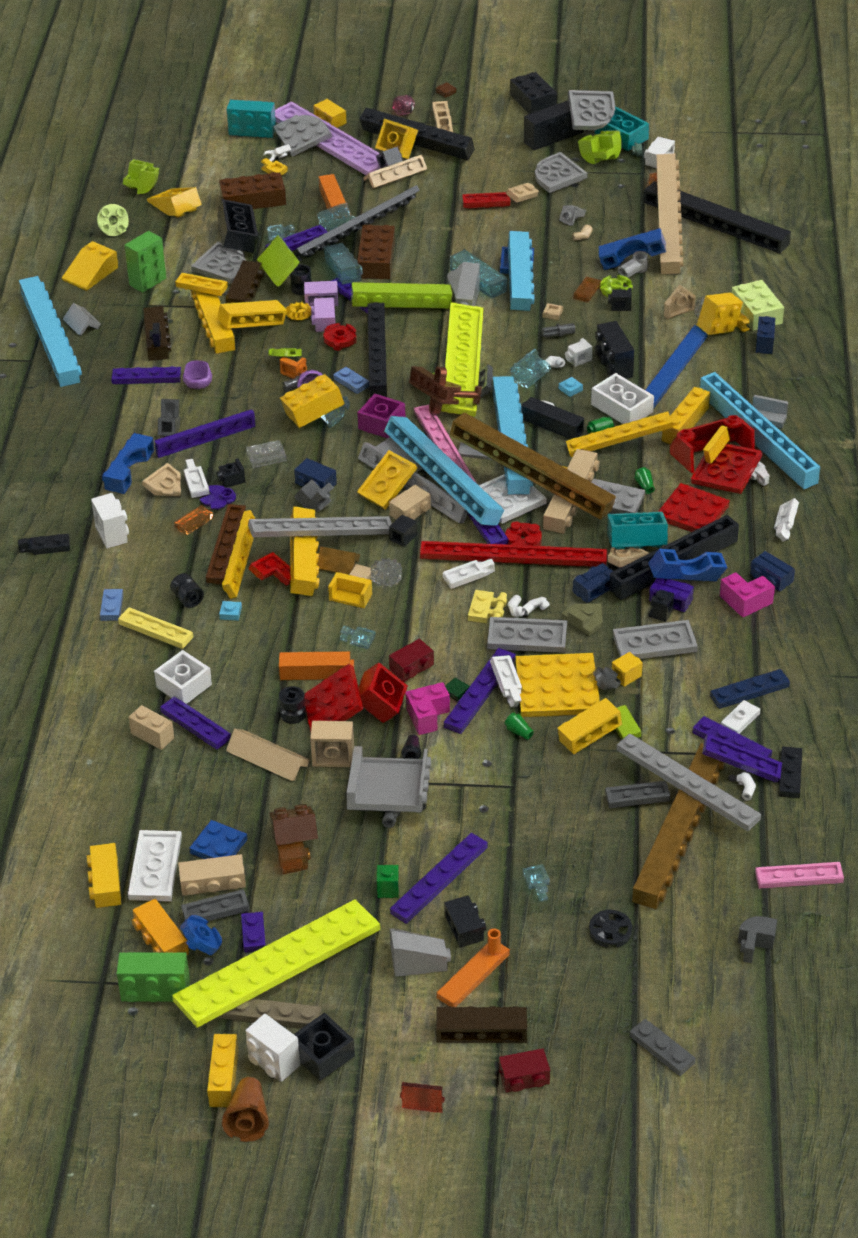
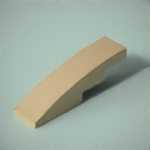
[432,101,453,132]

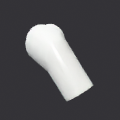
[539,356,565,372]
[736,772,756,800]

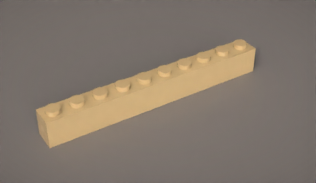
[656,153,684,274]

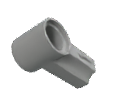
[618,251,648,278]

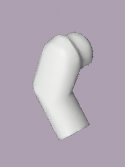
[508,595,524,618]
[522,597,550,615]

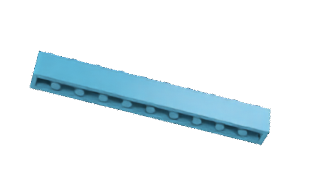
[19,276,82,387]
[700,372,820,489]
[492,376,533,495]
[384,416,504,526]

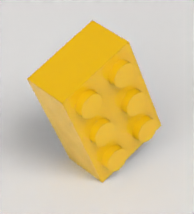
[280,374,345,428]

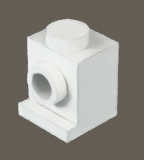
[565,338,592,367]

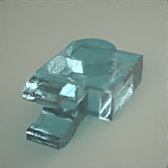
[267,224,295,241]
[340,626,376,649]
[523,864,550,902]

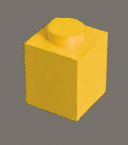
[612,652,643,687]

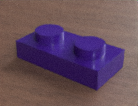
[241,912,266,953]

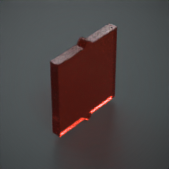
[400,1082,445,1113]

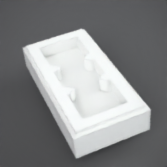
[721,700,760,734]

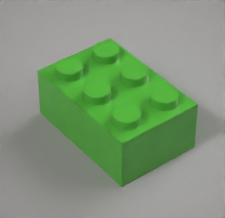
[124,231,167,293]
[117,952,190,1002]

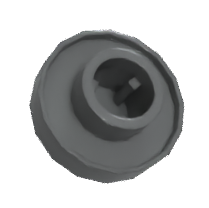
[593,666,621,690]

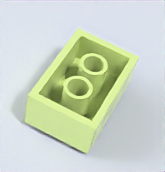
[732,280,784,331]

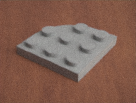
[568,90,615,130]
[273,115,332,157]
[535,152,587,193]
[191,242,246,285]

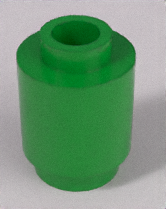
[587,417,614,434]

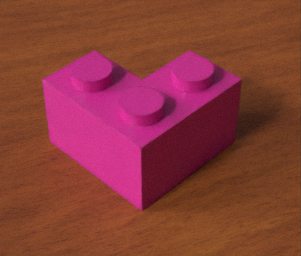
[719,572,775,617]
[405,682,450,735]

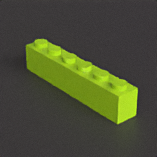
[351,282,452,308]

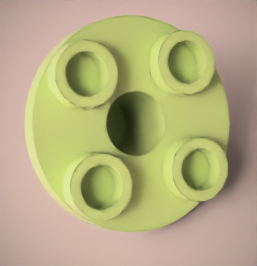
[97,204,129,236]

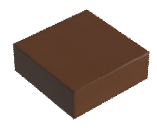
[436,83,456,98]

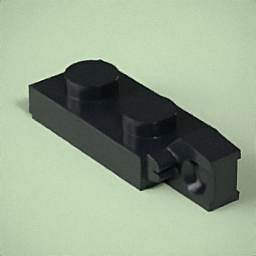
[18,533,70,555]

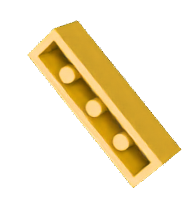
[217,300,287,329]
[662,386,710,444]

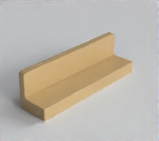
[363,155,427,189]
[226,729,310,781]

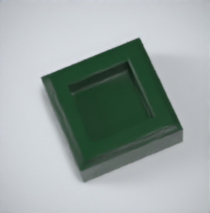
[445,677,470,702]

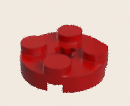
[323,323,357,351]
[505,521,542,546]

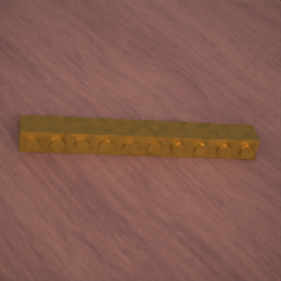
[450,412,616,520]
[632,743,726,910]

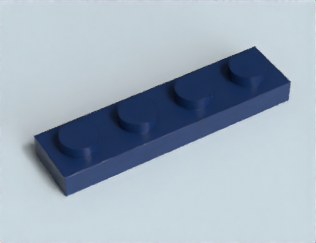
[710,669,790,709]

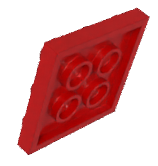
[691,444,762,494]
[658,483,730,532]
[305,664,363,732]

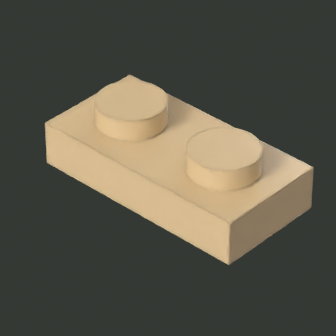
[506,183,539,203]

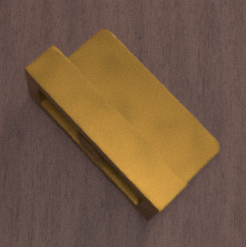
[317,546,360,575]

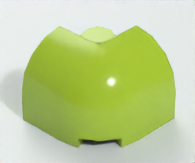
[578,131,621,164]
[123,159,159,194]

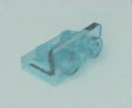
[317,202,355,231]
[510,349,551,389]

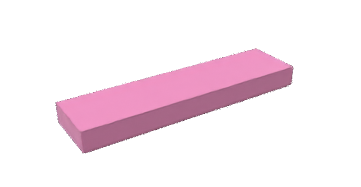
[755,862,844,889]

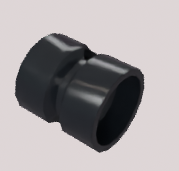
[290,264,312,295]
[170,573,204,608]
[279,686,306,724]

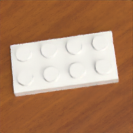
[128,830,182,901]

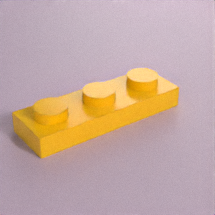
[175,273,228,296]

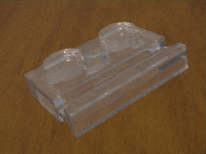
[246,440,287,468]

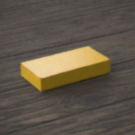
[703,426,730,464]

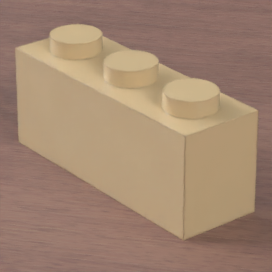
[178,854,246,896]

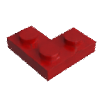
[248,552,291,586]

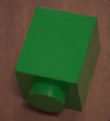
[377,865,399,898]

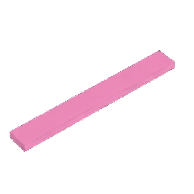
[414,404,476,482]

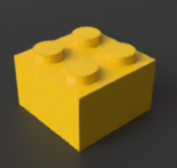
[375,119,418,159]
[697,292,743,335]

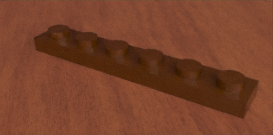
[206,504,246,584]

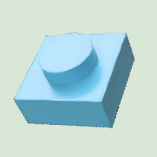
[559,377,583,397]
[219,601,242,621]

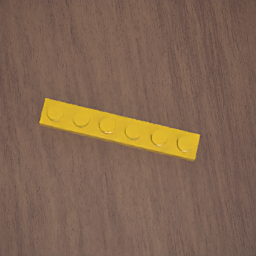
[566,411,673,457]
[222,510,255,599]

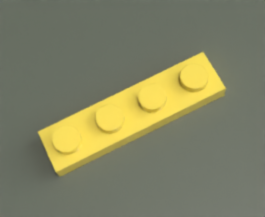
[118,607,193,649]

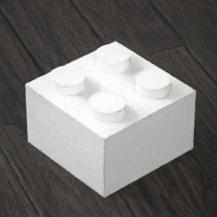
[91,493,129,548]
[154,650,212,704]
[246,1014,300,1082]

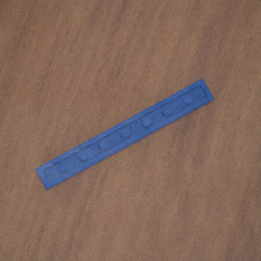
[645,325,708,409]

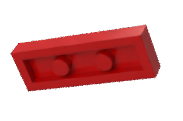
[462,192,510,209]

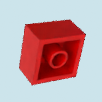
[358,662,408,723]

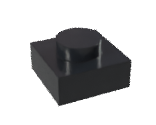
[149,323,161,347]

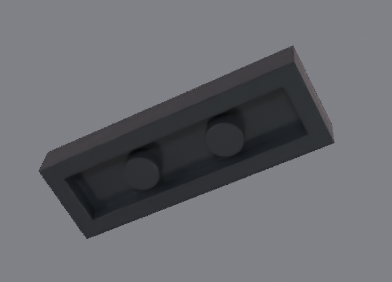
[779,746,802,798]

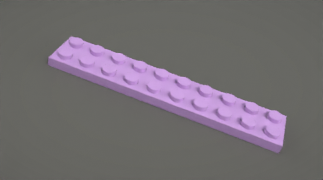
[275,102,380,175]

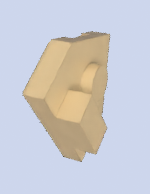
[664,284,696,319]
[142,463,181,496]
[608,547,649,567]

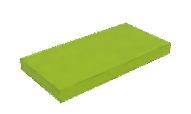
[257,235,300,287]

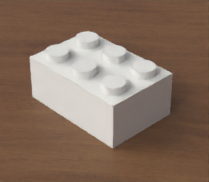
[591,373,654,424]

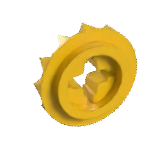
[286,301,311,320]

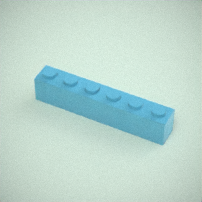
[508,231,535,311]

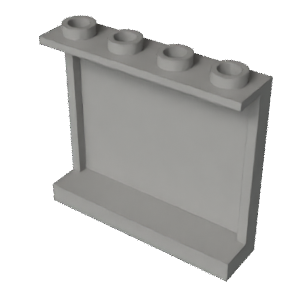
[347,746,431,812]

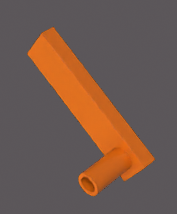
[437,929,510,1007]

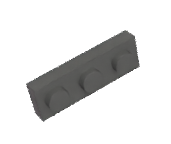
[605,781,670,808]
[181,889,250,921]
[629,1018,696,1076]

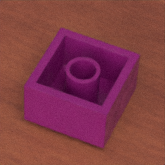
[357,394,406,438]

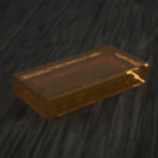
[573,277,601,303]
[174,505,214,535]

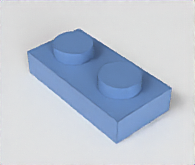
[334,367,370,394]
[100,589,123,621]

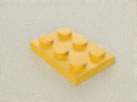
[357,450,418,510]

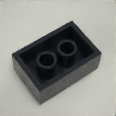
[510,72,557,114]
[594,321,635,379]

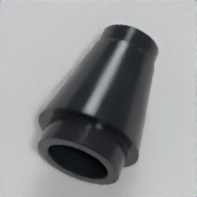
[401,734,421,759]

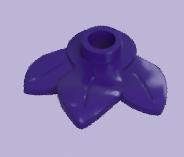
[200,485,236,509]

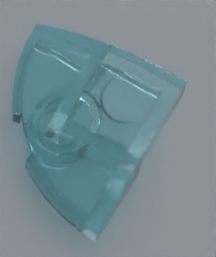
[321,397,350,428]

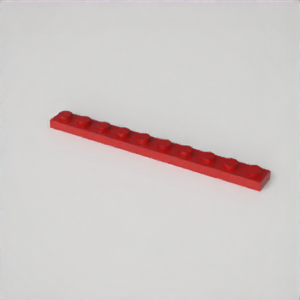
[420,541,607,567]

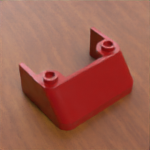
[669,415,755,473]

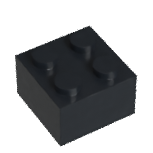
[294,1012,355,1081]

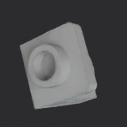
[559,205,586,226]

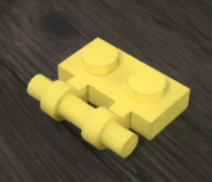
[468,590,507,623]

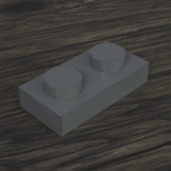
[478,364,493,398]

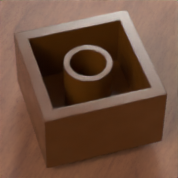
[269,804,318,845]

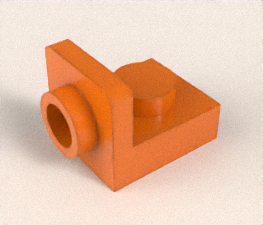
[279,357,307,379]

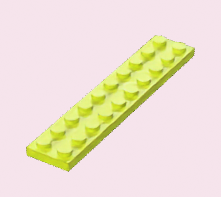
[441,303,483,417]
[172,900,380,1028]

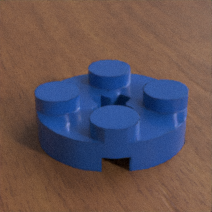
[180,915,222,955]

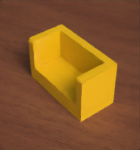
[314,99,347,128]
[328,572,372,608]

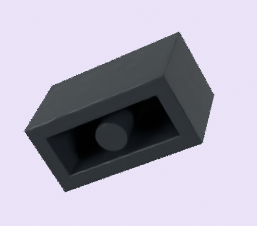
[444,895,486,948]

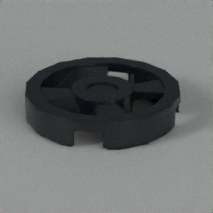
[589,909,633,948]

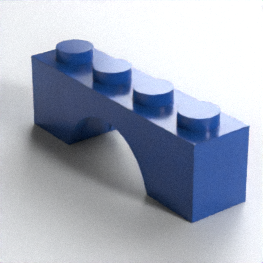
[599,228,666,270]
[102,433,155,494]
[648,549,728,581]

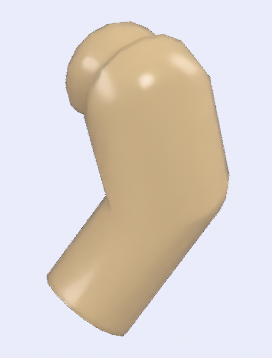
[572,225,593,241]

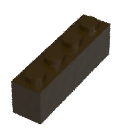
[225,260,265,304]
[143,306,171,361]
[436,1006,527,1043]

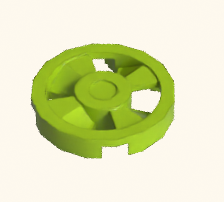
[600,275,633,297]
[268,348,302,357]

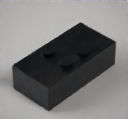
[524,100,584,150]
[217,199,259,253]

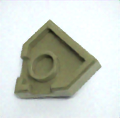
[561,603,603,636]

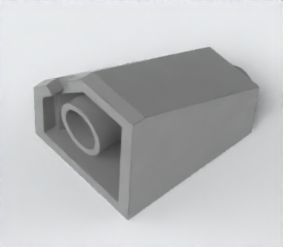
[447,262,480,306]
[389,928,451,977]

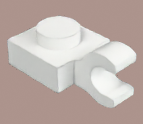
[263,144,291,162]

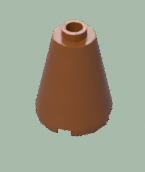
[222,1077,269,1142]

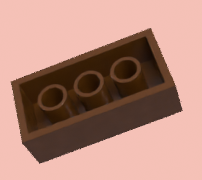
[219,172,286,209]
[357,225,395,279]

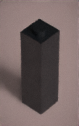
[521,397,584,439]

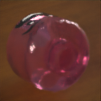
[392,95,415,115]

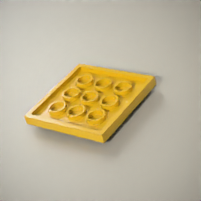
[515,653,600,717]

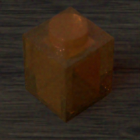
[277,841,311,875]

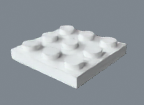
[479,474,547,524]

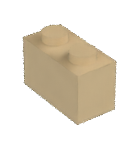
[389,485,431,520]
[129,705,174,750]

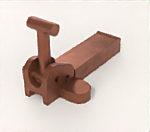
[409,366,482,415]

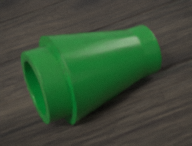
[634,467,655,494]
[504,712,534,740]

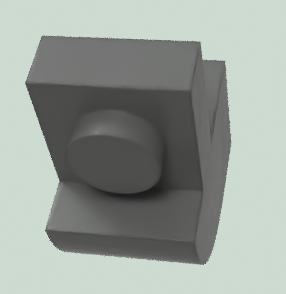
[158,399,181,436]
[294,480,334,512]
[738,916,777,963]

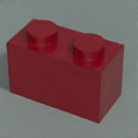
[389,638,434,682]
[499,1048,550,1093]

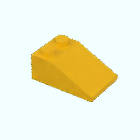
[147,187,202,218]
[62,241,119,291]

